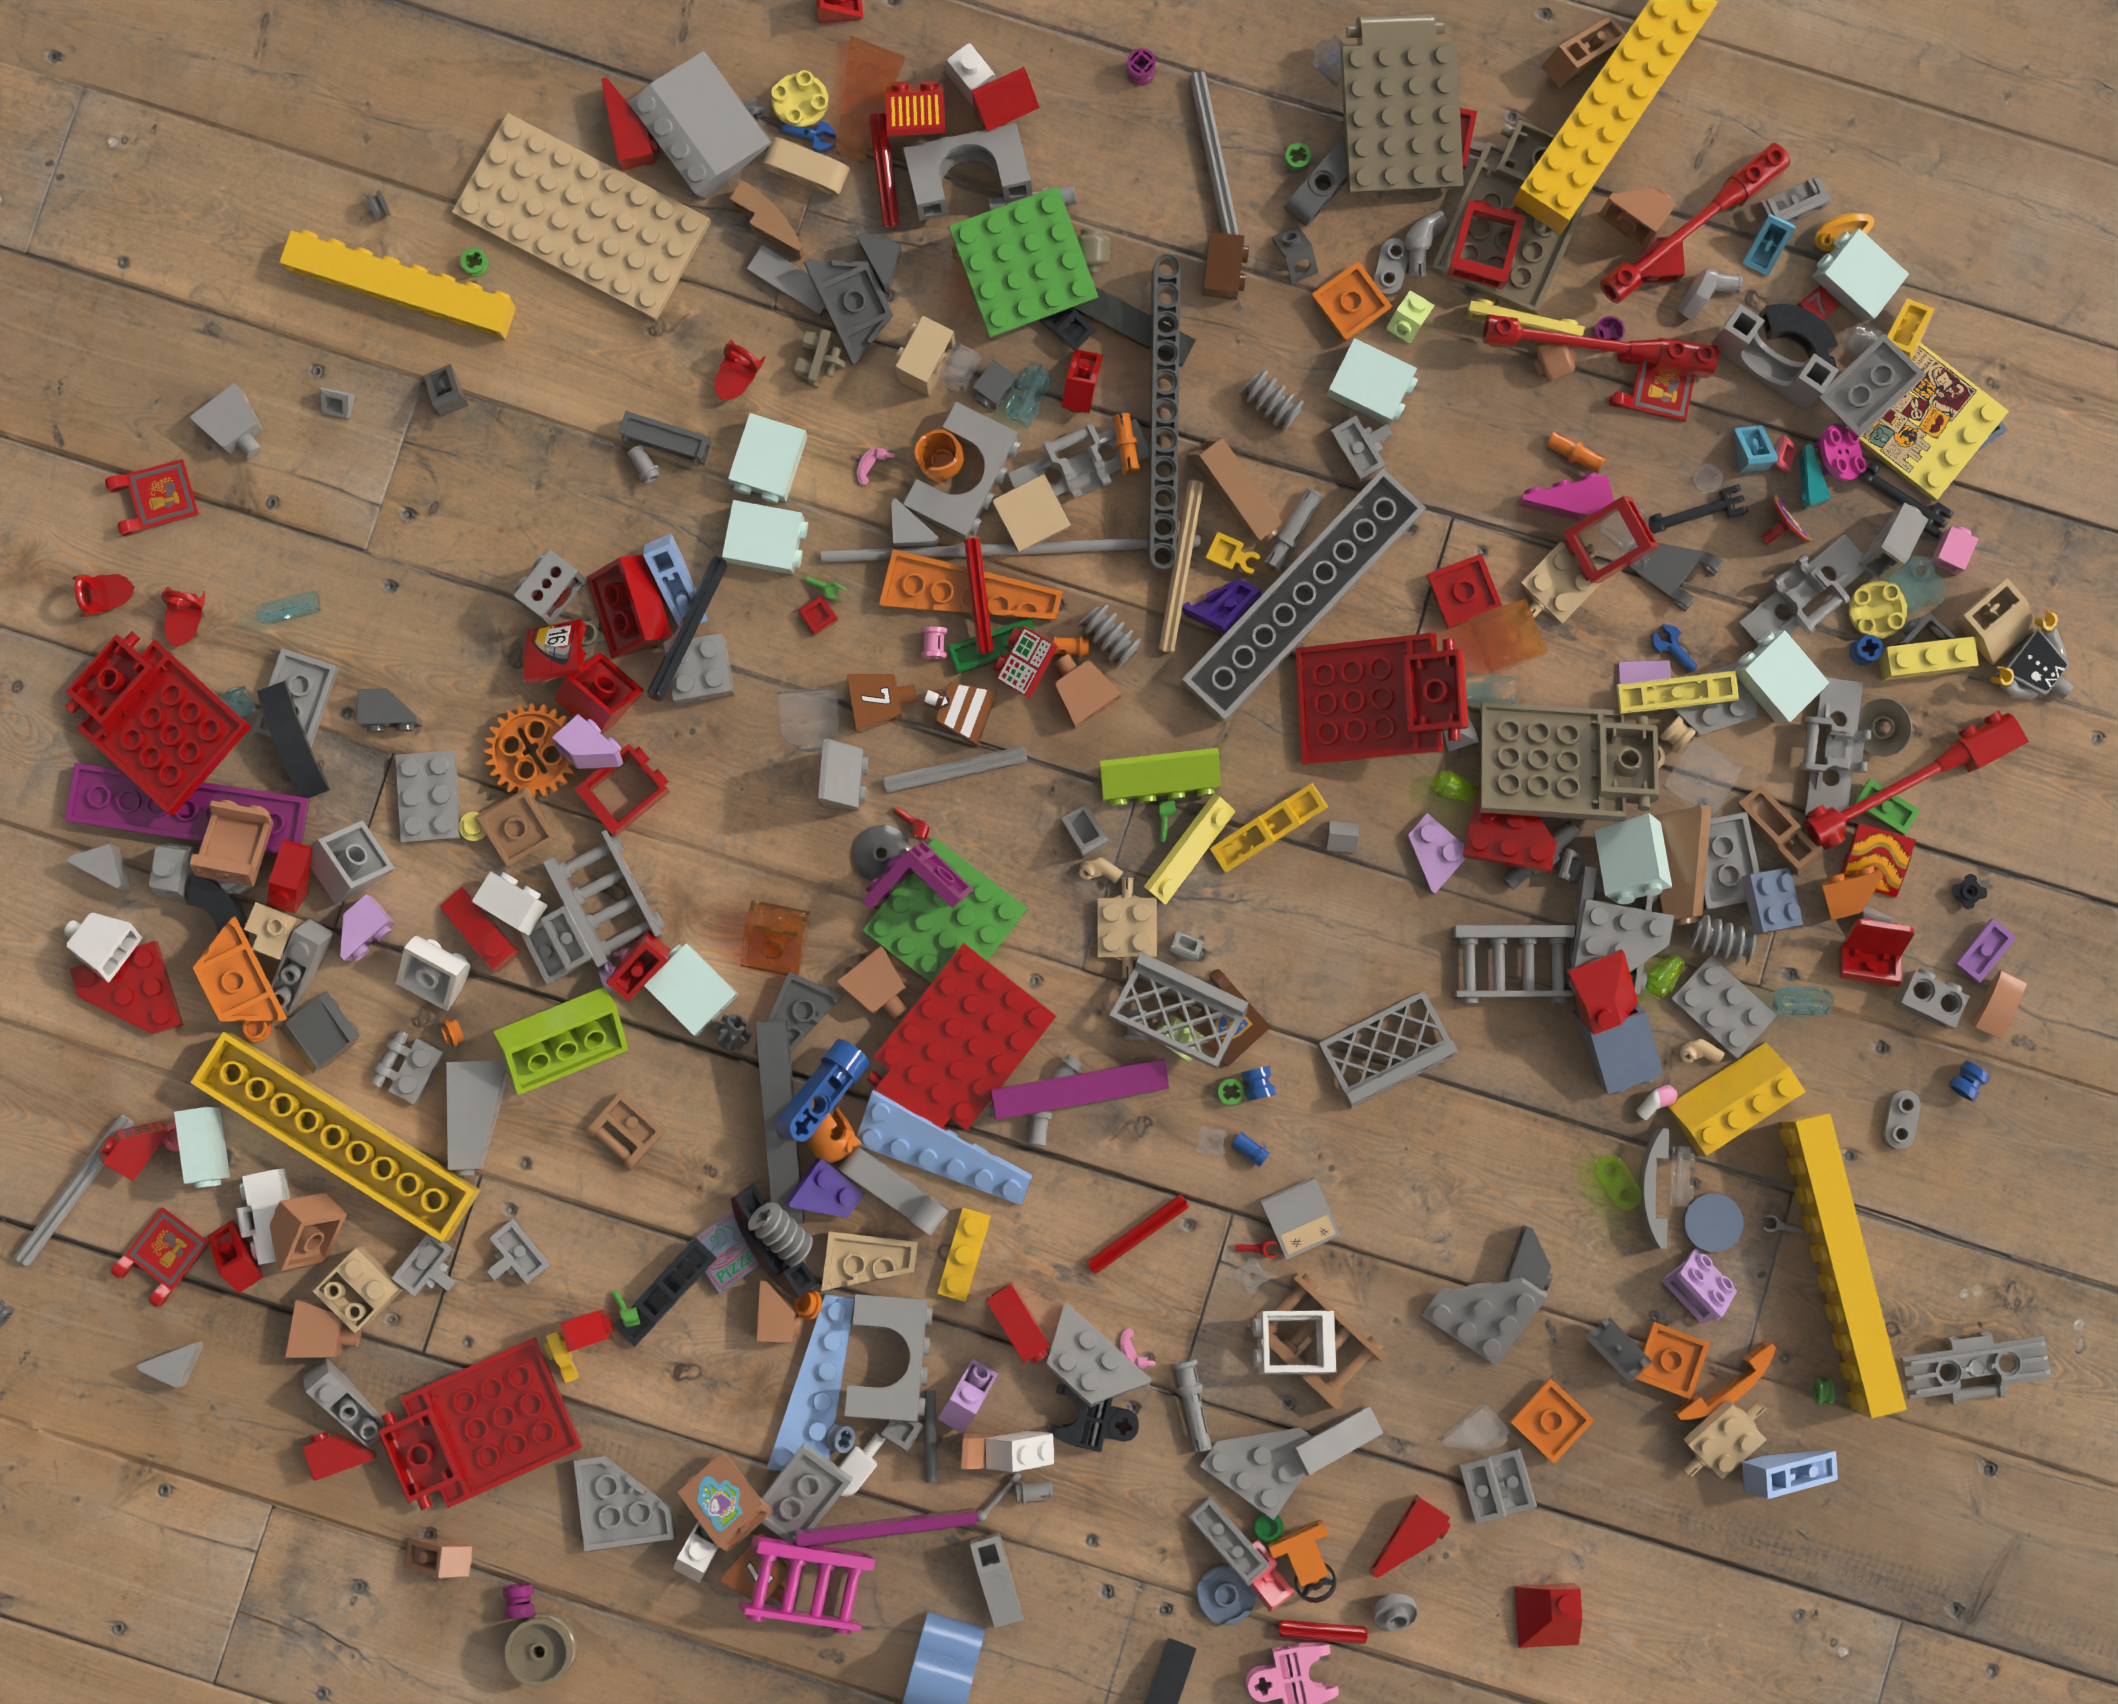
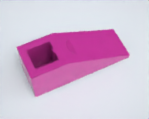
[1518,473,1614,521]

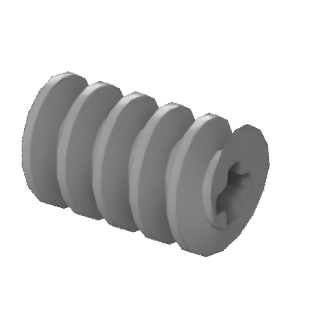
[1239,370,1303,433]
[1078,604,1141,669]
[1689,915,1757,966]
[748,1202,812,1267]

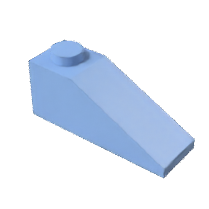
[643,534,708,627]
[1742,1450,1838,1499]

